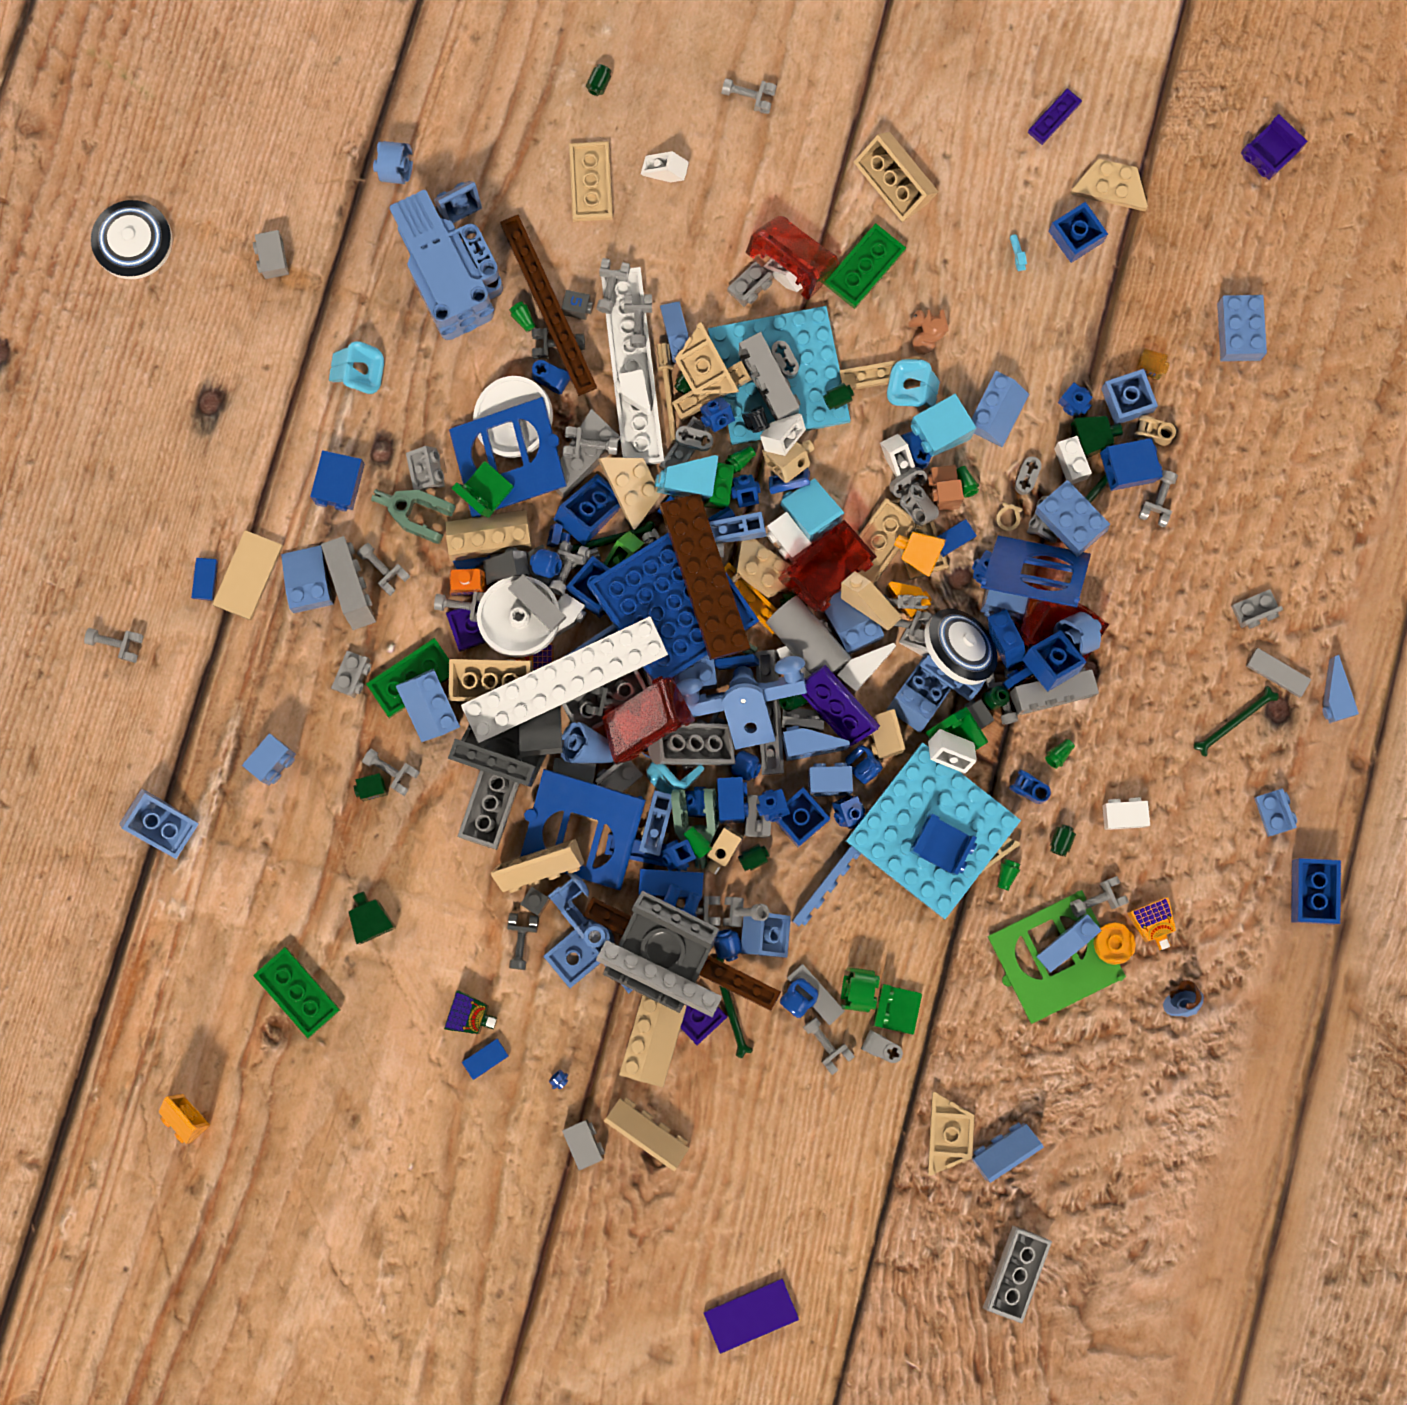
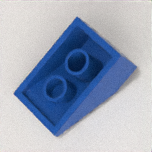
[553,474,621,546]

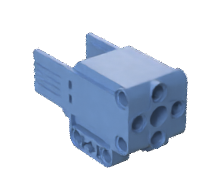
[389,190,503,340]

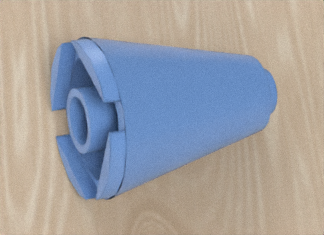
[561,722,619,763]

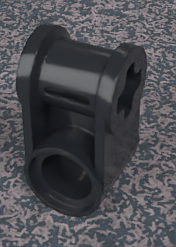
[742,406,770,433]

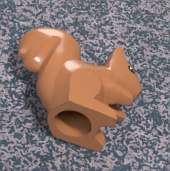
[908,309,949,355]

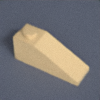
[841,571,902,630]

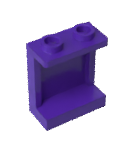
[1241,114,1308,180]

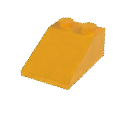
[159,1094,210,1144]

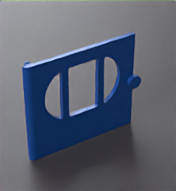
[449,397,567,518]
[981,535,1091,607]
[520,769,646,890]

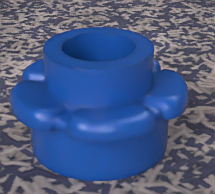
[549,1070,568,1090]

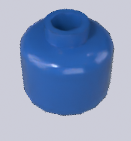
[530,549,562,578]
[729,751,761,781]
[713,929,741,962]

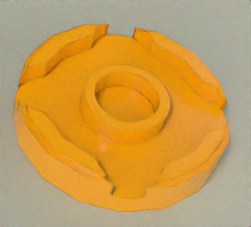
[1093,922,1136,965]

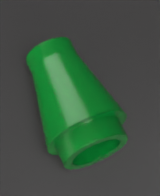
[509,301,536,333]
[725,446,756,473]
[956,466,979,498]
[1045,739,1075,769]
[683,827,713,859]
[997,858,1021,891]

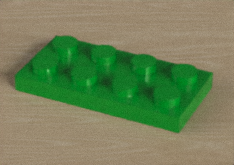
[824,223,906,309]
[366,638,449,719]
[253,947,341,1039]

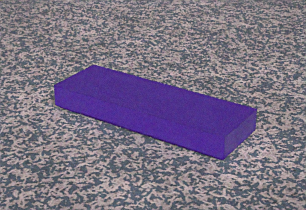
[1028,88,1082,145]

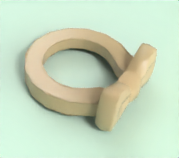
[996,502,1023,531]

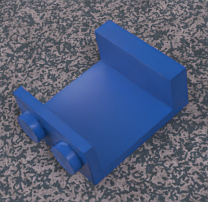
[910,814,977,875]

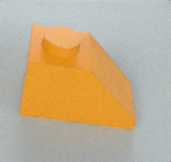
[887,581,932,621]

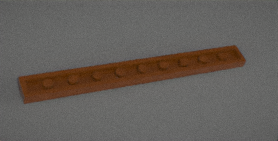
[500,215,597,396]
[583,897,781,1011]

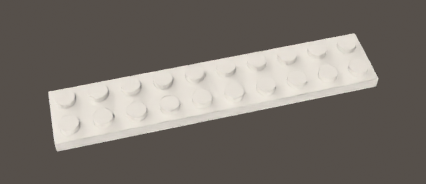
[601,267,664,465]
[461,616,668,743]

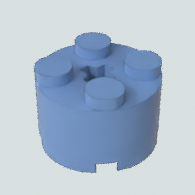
[373,141,413,184]
[1053,612,1102,656]

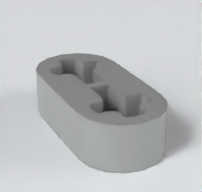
[771,341,799,379]
[675,426,713,451]
[1015,457,1041,495]
[889,467,927,498]

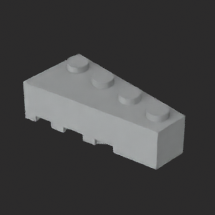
[738,332,801,421]
[555,409,621,499]
[321,536,376,630]
[1010,668,1099,716]

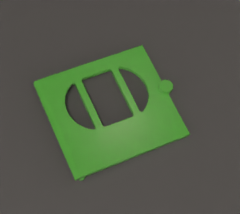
[987,890,1126,1024]

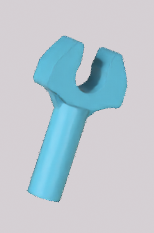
[1010,234,1027,271]

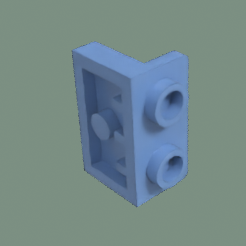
[1254,788,1297,837]

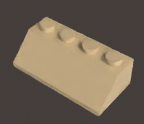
[854,132,939,222]
[446,510,532,562]
[448,659,533,701]
[491,839,584,893]
[619,995,687,1087]
[604,1098,689,1171]

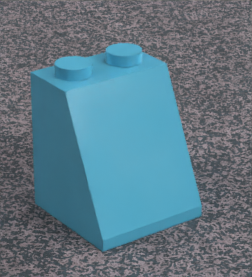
[911,393,976,457]
[655,455,718,501]
[780,478,844,543]

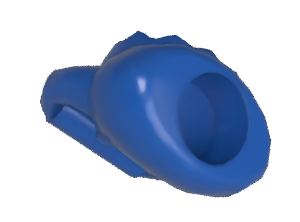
[845,745,883,784]
[780,978,819,1018]

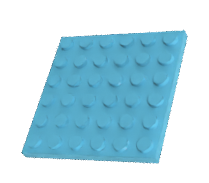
[708,306,851,445]
[845,743,1021,919]

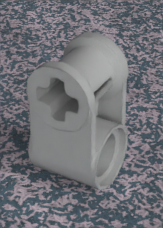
[900,485,939,526]
[861,1030,903,1063]

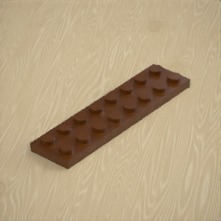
[659,494,750,660]

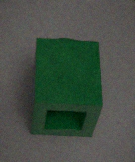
[354,773,387,802]

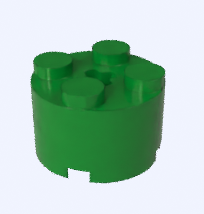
[841,967,880,1013]

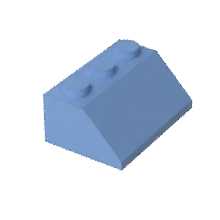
[971,371,1029,447]
[396,669,460,742]
[972,1122,1044,1183]

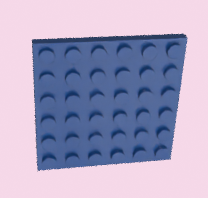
[587,533,759,688]

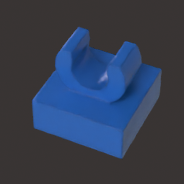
[546,523,571,548]

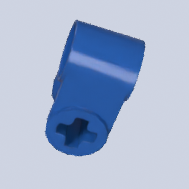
[532,360,570,394]
[901,431,931,469]
[1009,770,1051,804]

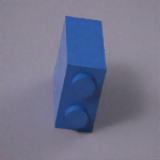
[1100,438,1163,491]
[310,450,365,512]
[987,609,1025,671]

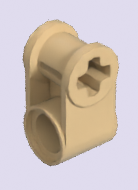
[1134,416,1176,446]

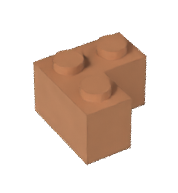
[927,465,964,511]

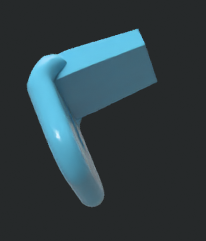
[329,341,384,394]
[887,359,940,408]
[646,762,705,794]

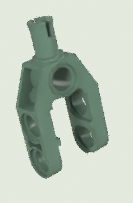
[371,489,456,544]
[671,788,719,869]

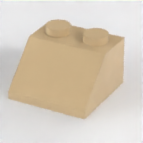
[869,709,905,760]

